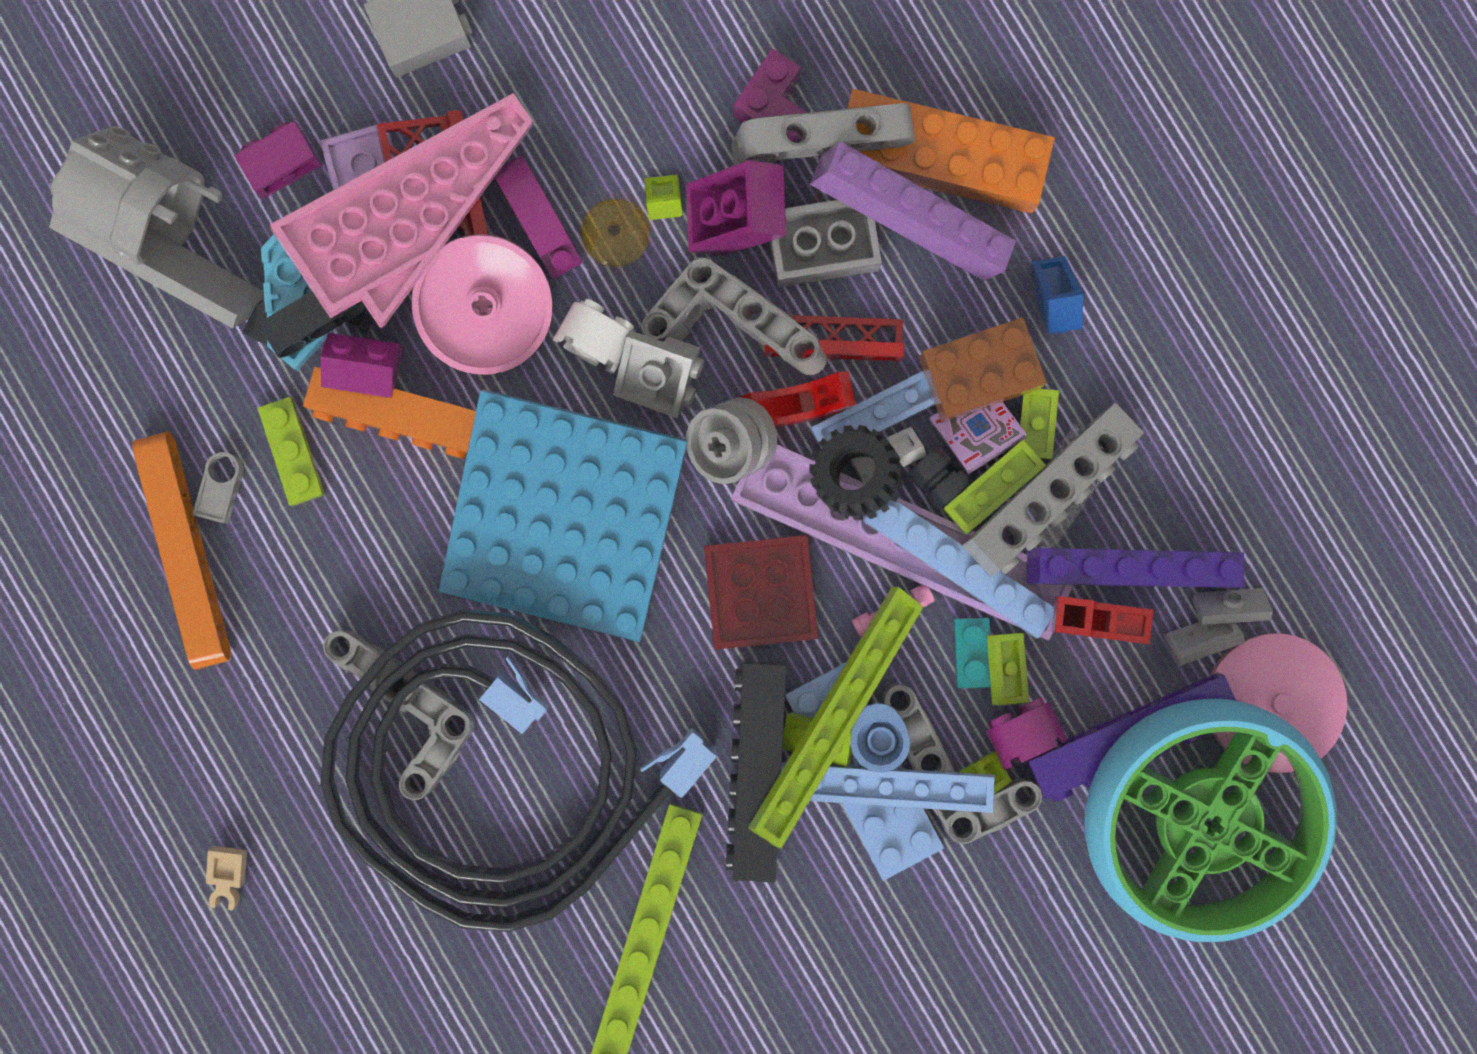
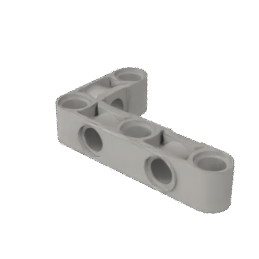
[731,103,915,166]
[641,258,827,375]
[323,631,475,800]
[882,683,1042,844]

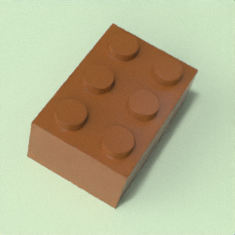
[919,317,1047,423]

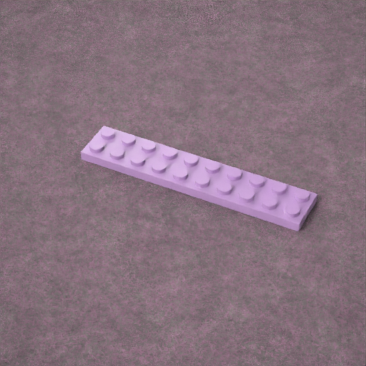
[731,445,1073,640]

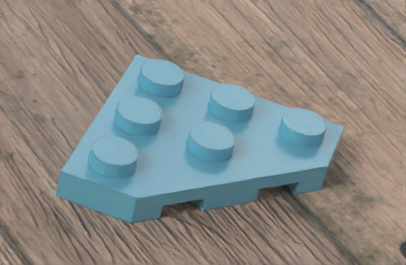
[261,234,334,372]

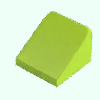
[644,174,682,220]
[959,751,1012,794]

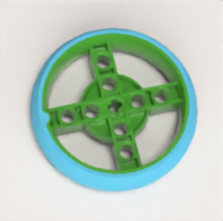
[1084,699,1337,942]

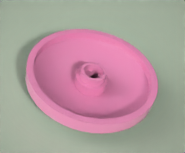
[412,234,552,375]
[1210,633,1347,773]

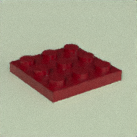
[704,535,818,650]

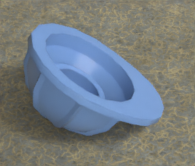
[850,703,911,773]

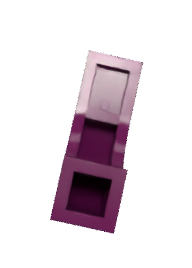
[495,155,582,279]

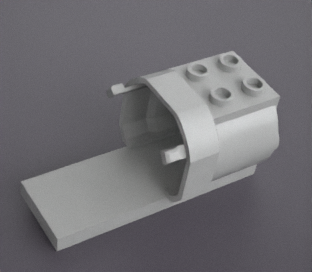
[49,126,264,328]

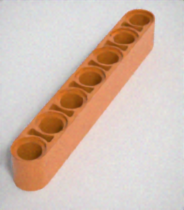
[132,431,231,670]

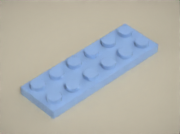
[785,662,944,881]

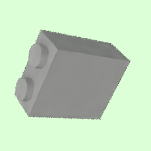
[363,0,473,78]

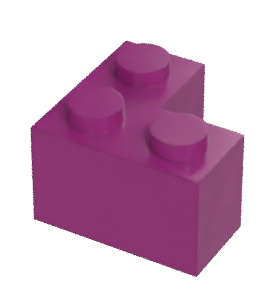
[734,48,808,143]

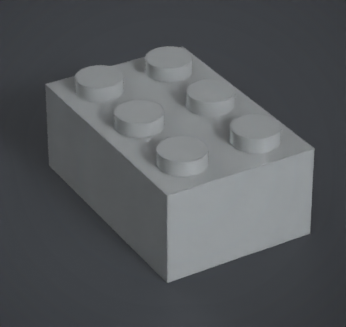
[770,200,882,288]

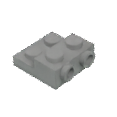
[613,331,704,418]

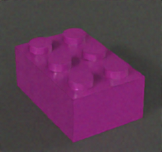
[686,160,786,256]

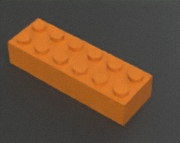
[847,89,1055,214]

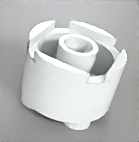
[553,298,634,374]

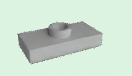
[1193,588,1273,625]
[1163,622,1244,666]

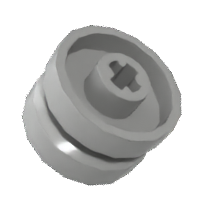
[686,397,777,484]

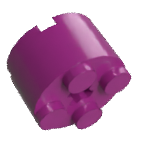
[986,697,1068,770]

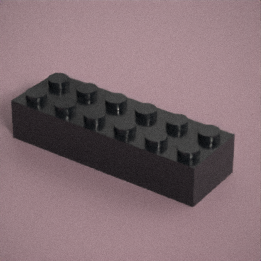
[726,661,786,883]

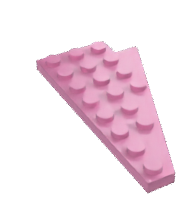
[270,93,533,328]

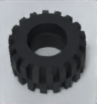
[809,425,904,521]

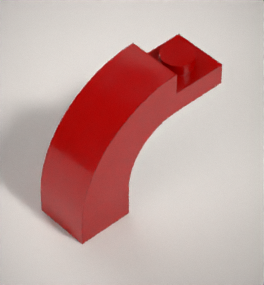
[736,371,856,428]
[1051,596,1154,644]

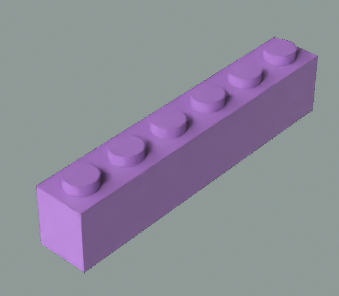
[810,141,1016,281]

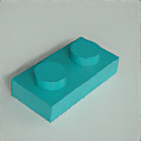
[953,617,991,688]

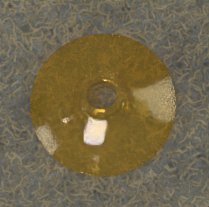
[581,199,650,267]

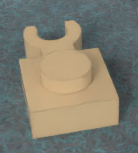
[206,846,247,911]

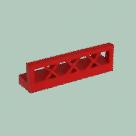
[764,315,904,362]

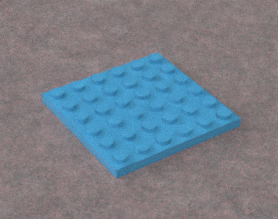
[438,389,688,642]

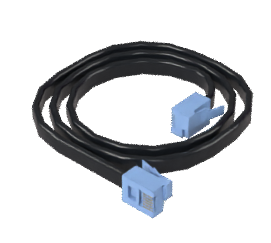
[320,609,717,932]

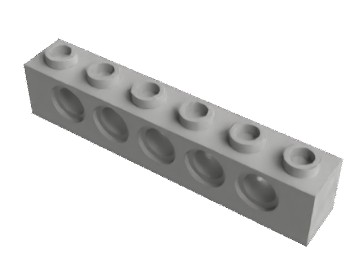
[962,402,1144,577]

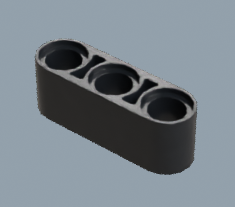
[259,291,366,358]

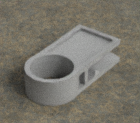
[192,452,244,524]

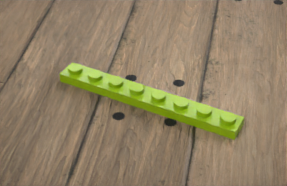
[748,587,924,848]
[591,803,703,1054]

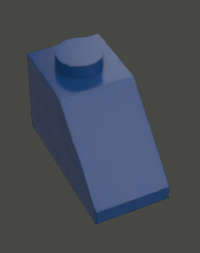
[1032,256,1083,334]

